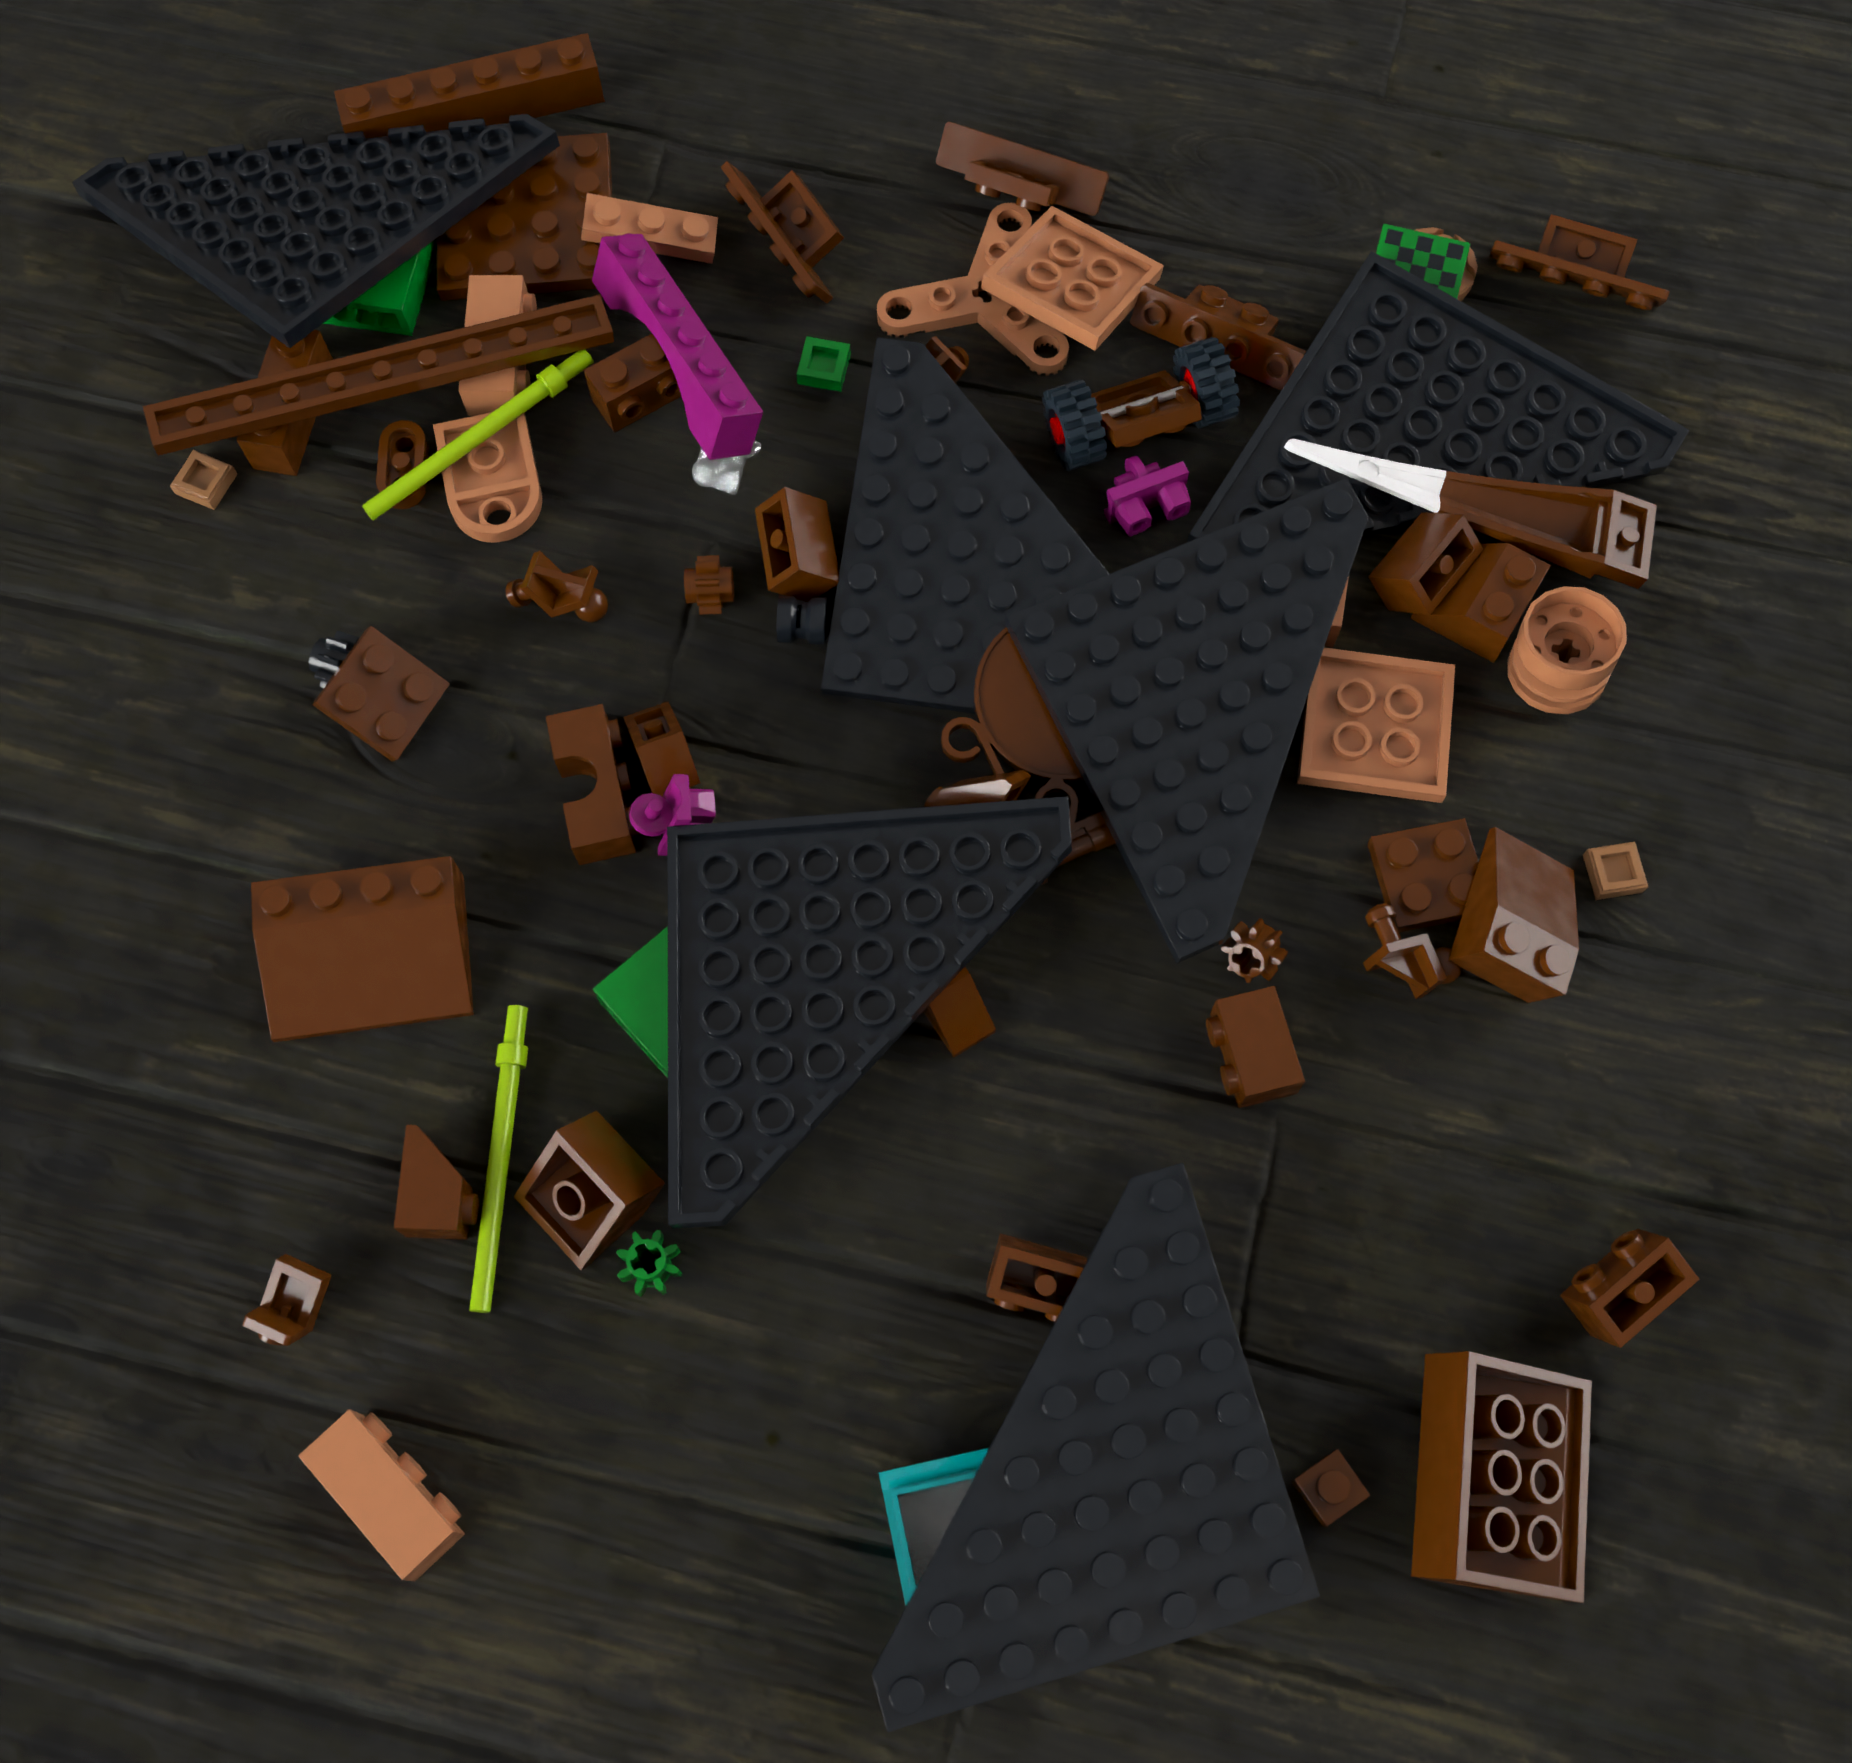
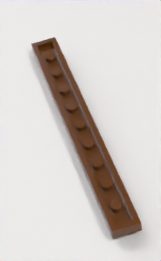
[142,294,614,456]

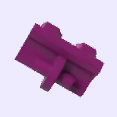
[1104,456,1191,537]
[629,774,716,856]

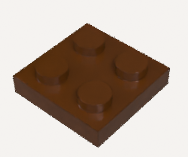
[312,626,450,762]
[1367,818,1479,932]

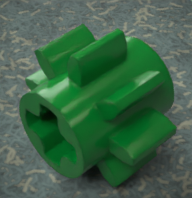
[616,1230,682,1297]

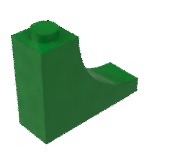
[323,240,437,336]
[593,926,668,1079]

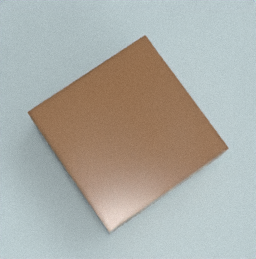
[170,450,237,510]
[1583,842,1648,900]

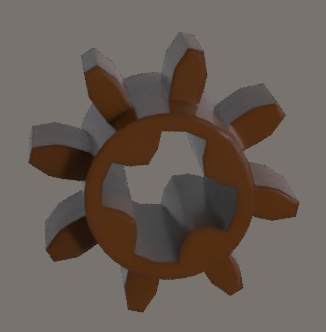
[684,555,734,615]
[1221,918,1288,983]

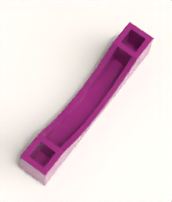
[592,233,763,460]

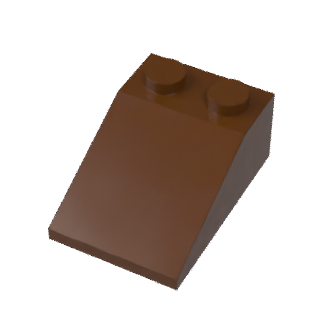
[1448,827,1579,1003]

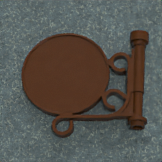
[941,628,1115,885]

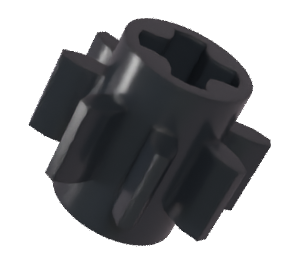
[309,630,359,688]

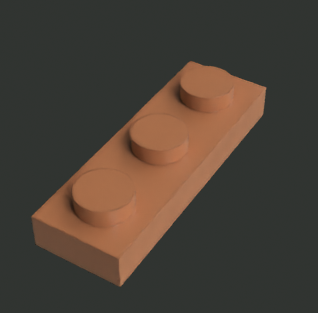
[581,193,718,264]

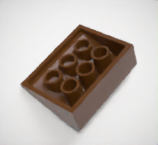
[251,856,474,1042]
[1411,1351,1592,1603]

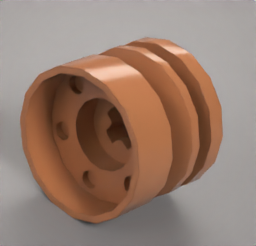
[1508,586,1627,714]

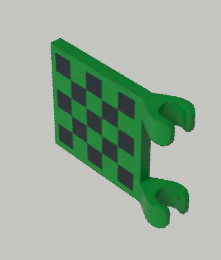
[1376,224,1471,299]

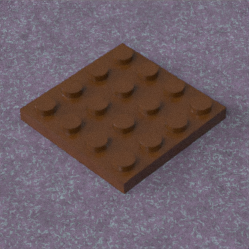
[437,133,612,301]

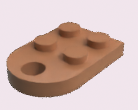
[433,412,542,543]

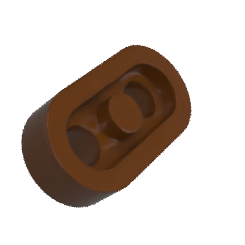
[376,420,429,509]

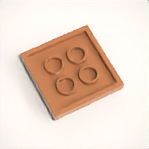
[981,206,1164,351]
[1297,648,1455,803]

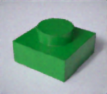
[796,336,851,392]

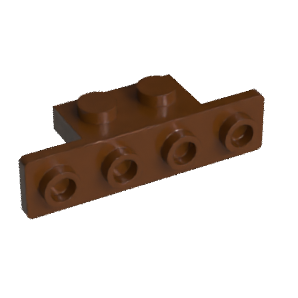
[936,122,1109,216]
[721,161,844,304]
[1489,214,1670,310]
[1130,283,1306,390]

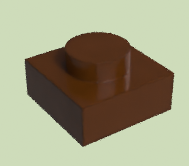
[1291,1449,1371,1528]

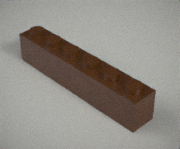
[334,33,605,138]

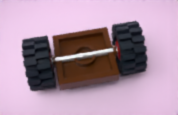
[1042,337,1240,471]

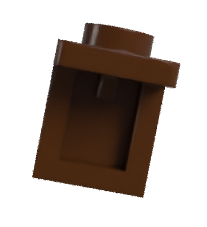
[242,1254,332,1346]

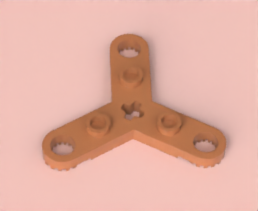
[877,203,1069,376]

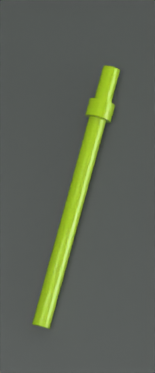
[362,349,594,521]
[469,1005,528,1313]

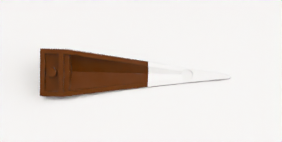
[1284,439,1657,589]

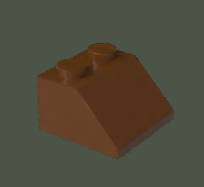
[1410,543,1551,663]
[513,1110,665,1270]

